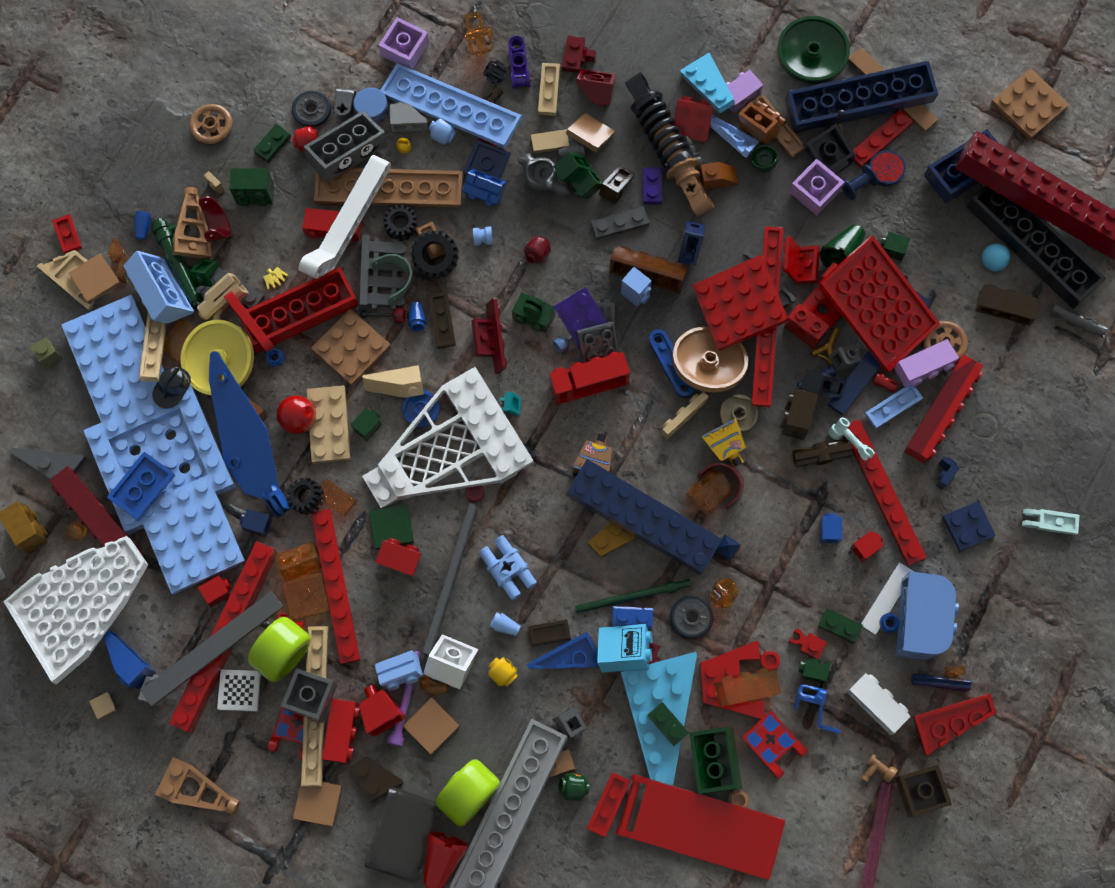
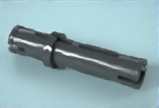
[1050,303,1109,338]

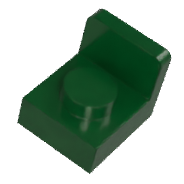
[190,258,219,287]

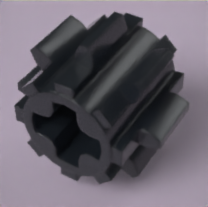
[483,60,507,84]

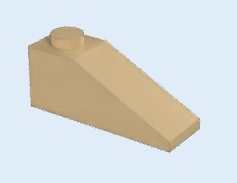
[362,365,424,398]

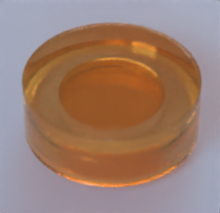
[945,666,966,676]

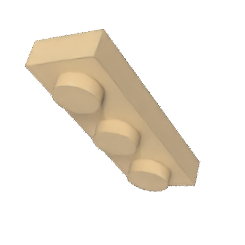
[538,63,560,116]
[662,391,709,440]

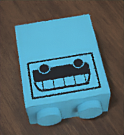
[597,624,653,672]

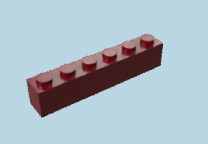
[49,466,145,557]

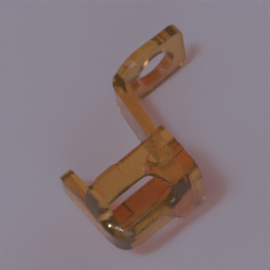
[464,11,494,56]

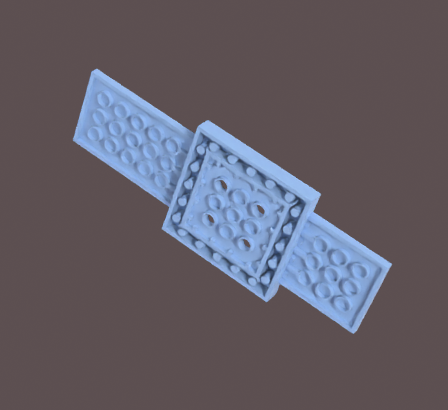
[61,294,245,595]

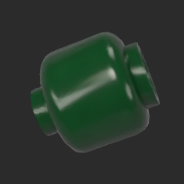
[558,773,590,801]

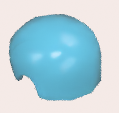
[981,243,1011,272]

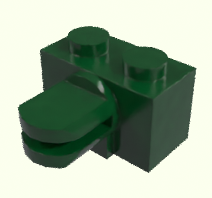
[512,292,556,332]

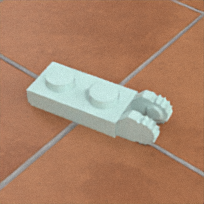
[1022,509,1080,535]

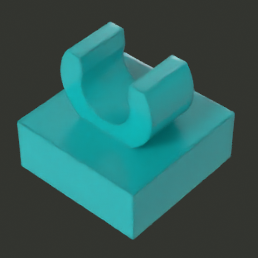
[500,392,521,416]

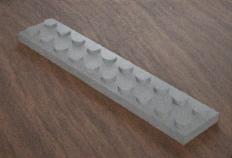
[449,719,568,888]

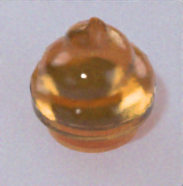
[66,521,87,541]

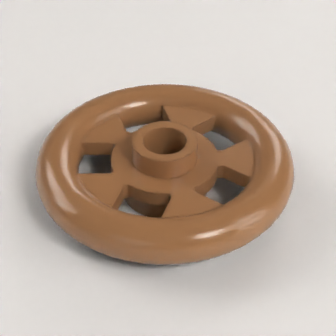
[189,104,233,144]
[923,321,968,360]

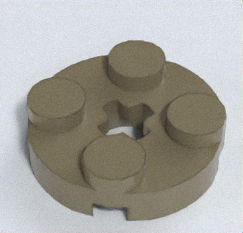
[720,395,758,433]

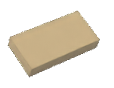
[531,129,569,154]

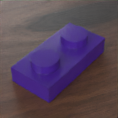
[643,168,662,204]

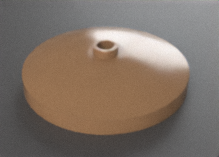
[672,327,748,392]

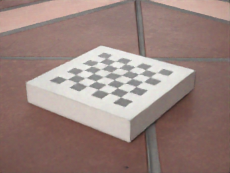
[217,669,261,712]

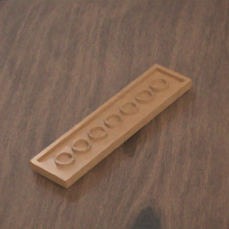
[314,168,463,208]

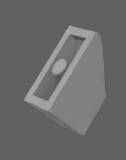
[390,102,428,132]

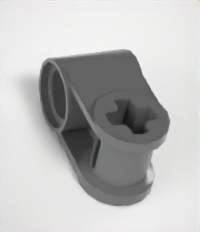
[334,88,356,124]

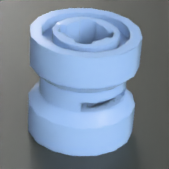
[473,226,493,246]

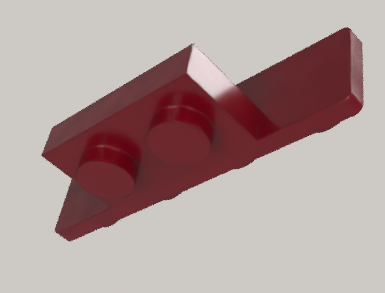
[471,298,507,374]

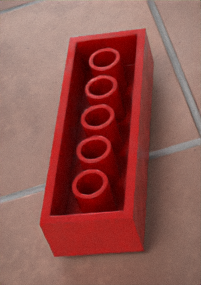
[239,267,359,353]

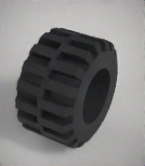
[410,230,459,279]

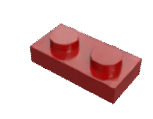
[52,214,83,254]

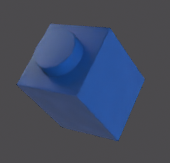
[820,513,842,544]

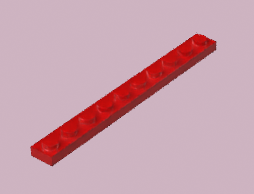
[752,226,783,408]

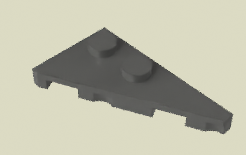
[9,448,86,479]

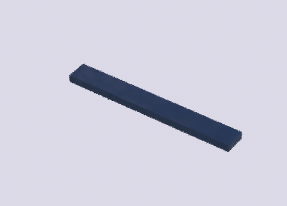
[827,291,930,416]

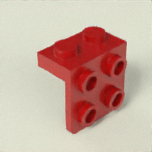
[674,96,713,142]
[782,236,820,284]

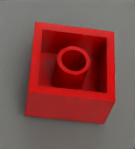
[375,538,422,576]

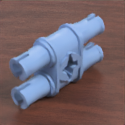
[478,535,537,601]

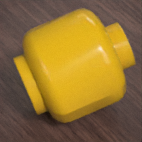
[488,657,518,687]

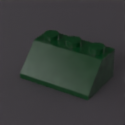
[689,726,743,794]

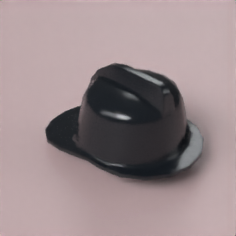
[152,366,191,409]

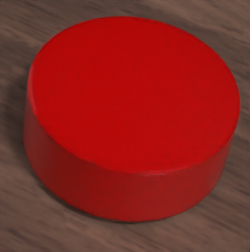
[760,651,780,672]

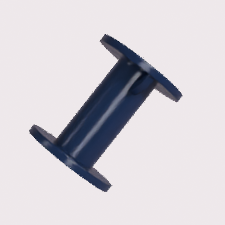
[841,164,878,200]

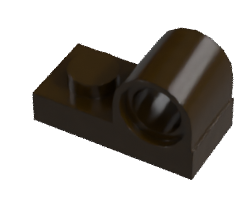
[599,165,635,205]

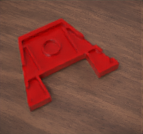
[700,641,764,720]

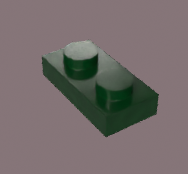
[253,124,291,163]
[818,608,863,644]
[647,702,689,746]

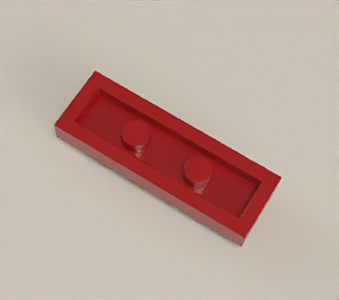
[587,772,630,837]

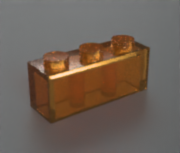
[714,668,781,707]

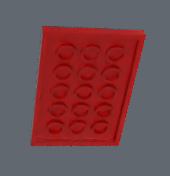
[818,236,940,372]

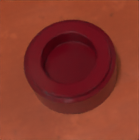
[465,485,485,503]

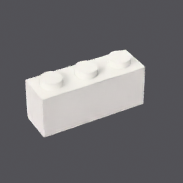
[846,673,911,735]

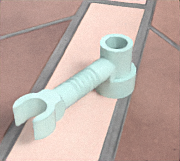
[828,417,875,461]

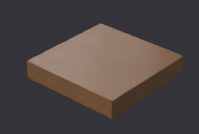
[566,113,615,152]
[69,253,121,304]
[403,697,460,755]
[293,782,342,827]

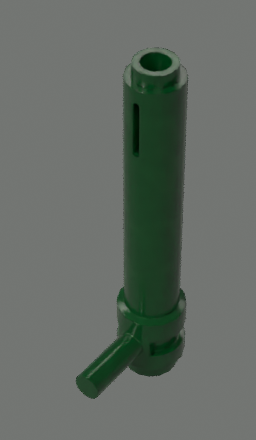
[151,218,203,309]

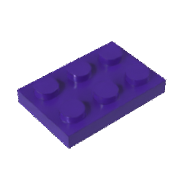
[553,287,607,350]

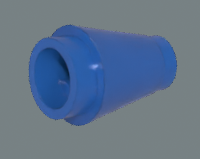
[133,211,152,240]
[408,302,427,331]

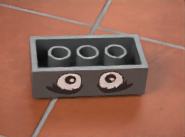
[304,111,387,183]

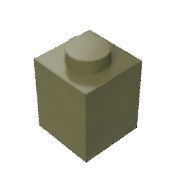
[30,337,62,369]

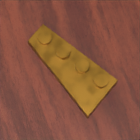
[588,491,648,558]

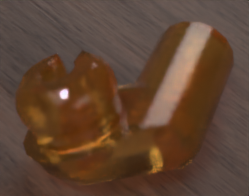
[420,676,448,695]

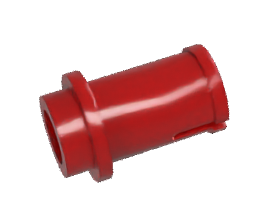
[873,372,899,393]

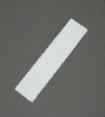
[861,562,914,635]

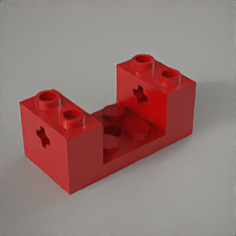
[784,262,842,349]

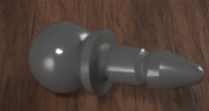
[685,136,704,170]

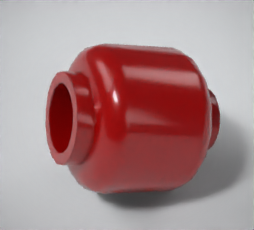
[292,126,319,152]

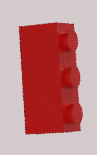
[302,208,363,242]
[322,699,360,764]

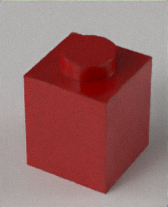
[850,530,884,563]
[198,575,232,607]

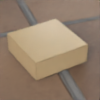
[204,171,225,194]
[89,692,117,719]

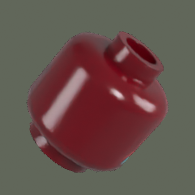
[524,236,551,264]

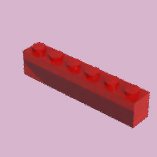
[904,354,983,464]

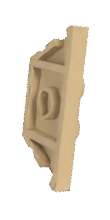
[37,250,95,312]

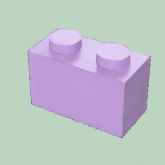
[726,70,763,113]

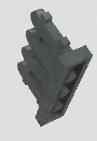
[359,234,406,311]

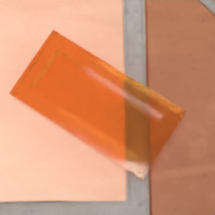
[321,478,357,516]

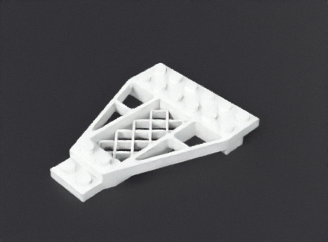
[362,367,534,509]

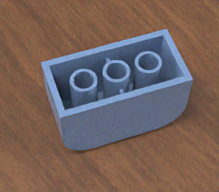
[895,571,959,660]

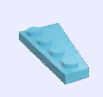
[680,53,735,113]

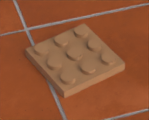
[991,68,1069,140]
[311,309,391,386]

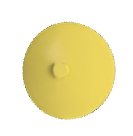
[181,320,254,395]

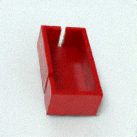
[550,352,630,405]

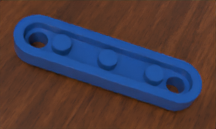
[649,329,694,398]

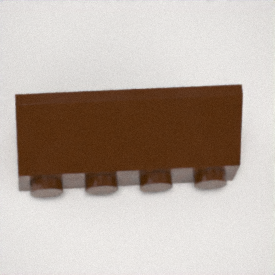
[609,246,688,294]

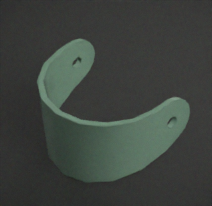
[370,254,412,302]

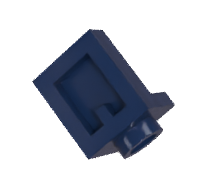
[936,457,959,490]

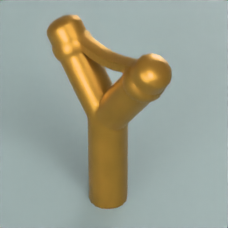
[811,328,841,366]

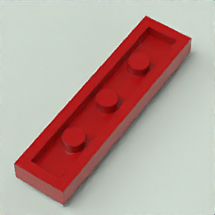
[853,109,913,169]

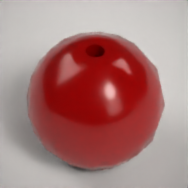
[276,395,316,434]

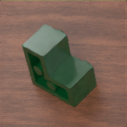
[553,152,603,199]

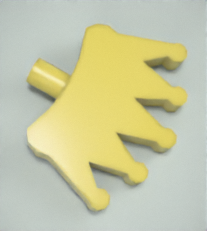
[264,267,288,290]

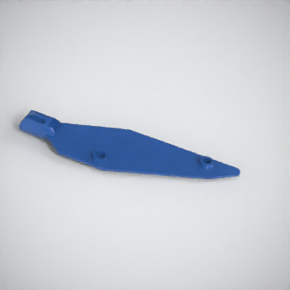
[209,351,291,519]

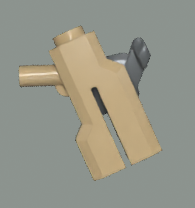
[196,273,249,321]

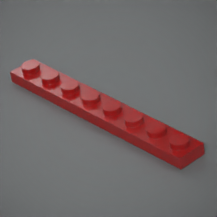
[846,419,927,566]
[311,509,361,665]

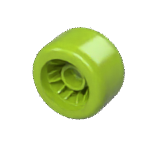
[247,617,311,683]
[435,759,500,827]

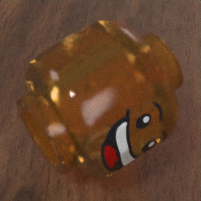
[710,578,739,608]

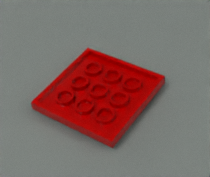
[692,255,789,351]

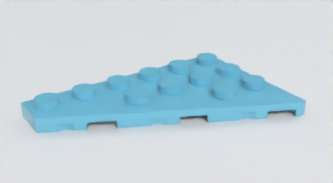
[620,652,697,785]

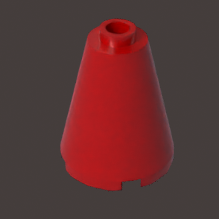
[423,831,467,888]

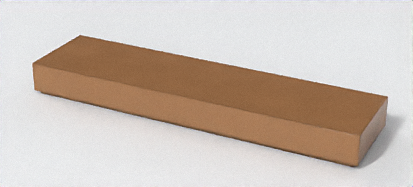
[748,93,806,159]

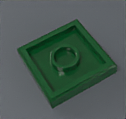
[369,504,414,550]

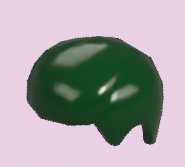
[751,145,778,173]

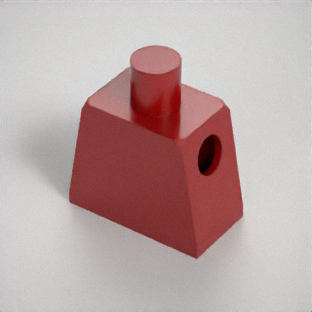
[359,685,406,737]

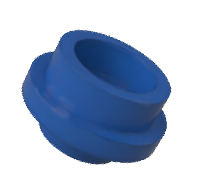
[266,348,285,367]
[879,613,899,633]

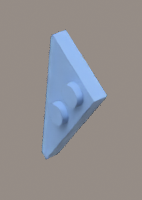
[710,115,760,158]

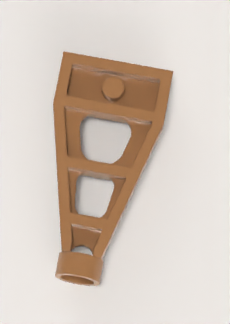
[173,187,212,259]
[155,757,240,816]

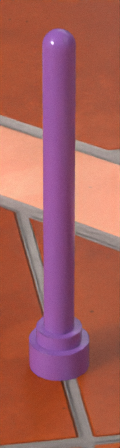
[387,651,421,747]

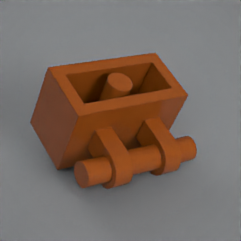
[738,100,787,145]

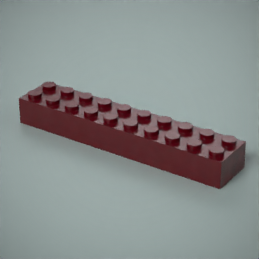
[956,130,1115,260]

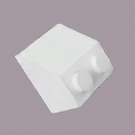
[423,635,478,689]

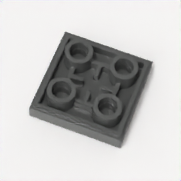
[576,321,619,364]

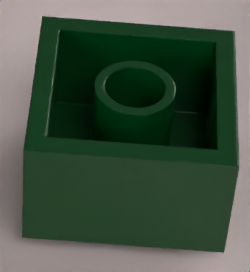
[229,168,274,206]

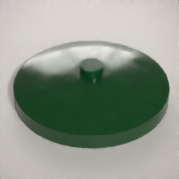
[777,16,850,84]

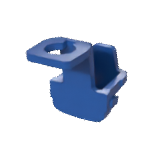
[794,684,841,734]

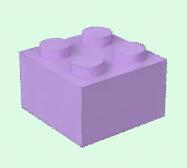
[379,17,429,69]
[789,159,844,216]

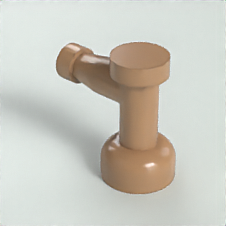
[861,754,898,783]

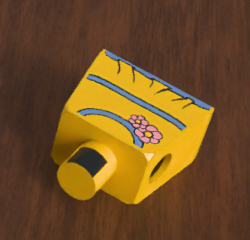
[702,418,746,467]

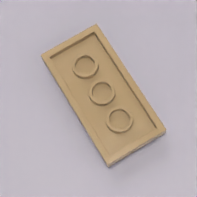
[307,385,351,464]

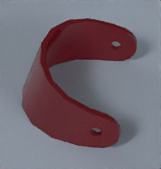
[198,196,231,242]
[697,463,744,509]

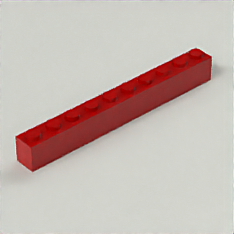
[169,541,278,734]

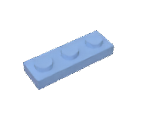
[864,385,923,430]

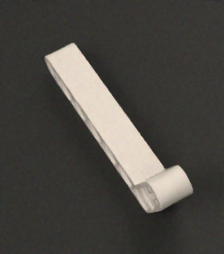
[298,155,391,279]

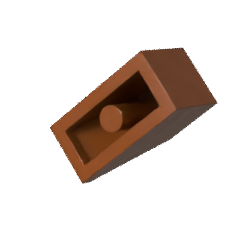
[699,162,739,190]

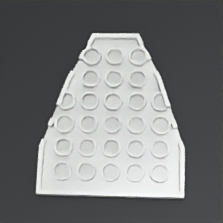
[3,536,148,685]

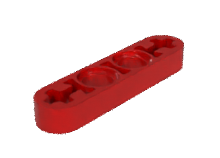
[224,291,274,353]

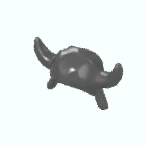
[517,153,571,196]

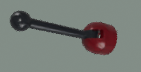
[360,308,406,323]

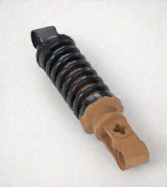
[625,72,714,217]

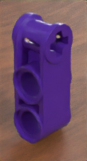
[508,36,530,89]

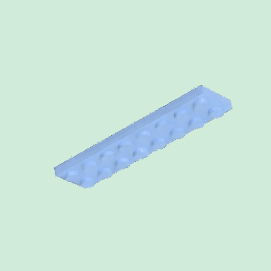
[380,63,522,148]

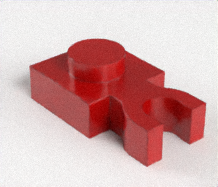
[789,628,827,659]

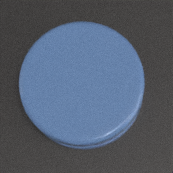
[354,88,388,123]

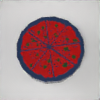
[869,150,906,186]

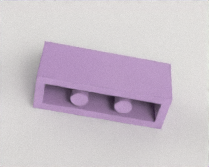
[894,339,959,388]

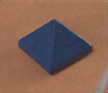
[716,534,741,561]

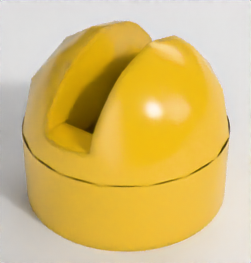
[396,137,411,154]

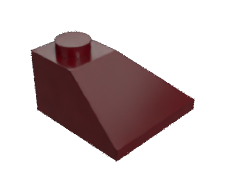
[576,69,616,107]

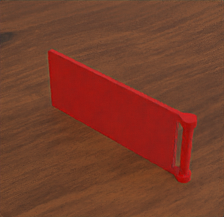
[615,774,785,880]

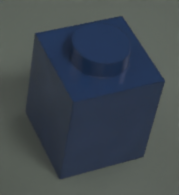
[240,509,272,537]

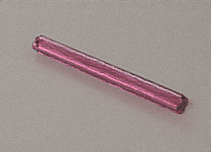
[861,782,893,888]

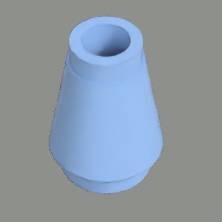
[490,612,521,636]

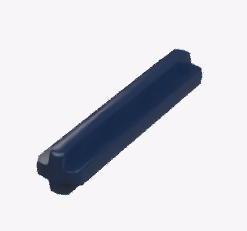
[911,674,972,691]

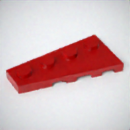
[913,693,996,756]

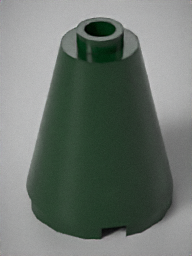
[819,224,866,267]

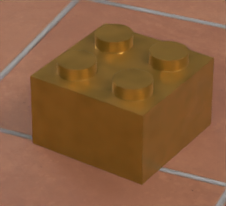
[0,501,48,554]

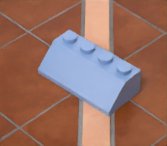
[123,250,194,323]

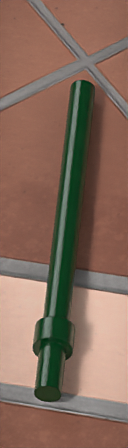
[575,579,691,613]

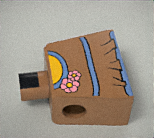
[573,433,612,473]

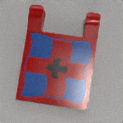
[268,708,304,760]
[741,710,808,778]

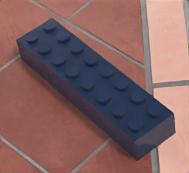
[785,61,938,133]
[566,459,722,575]

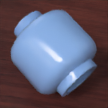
[428,118,457,145]

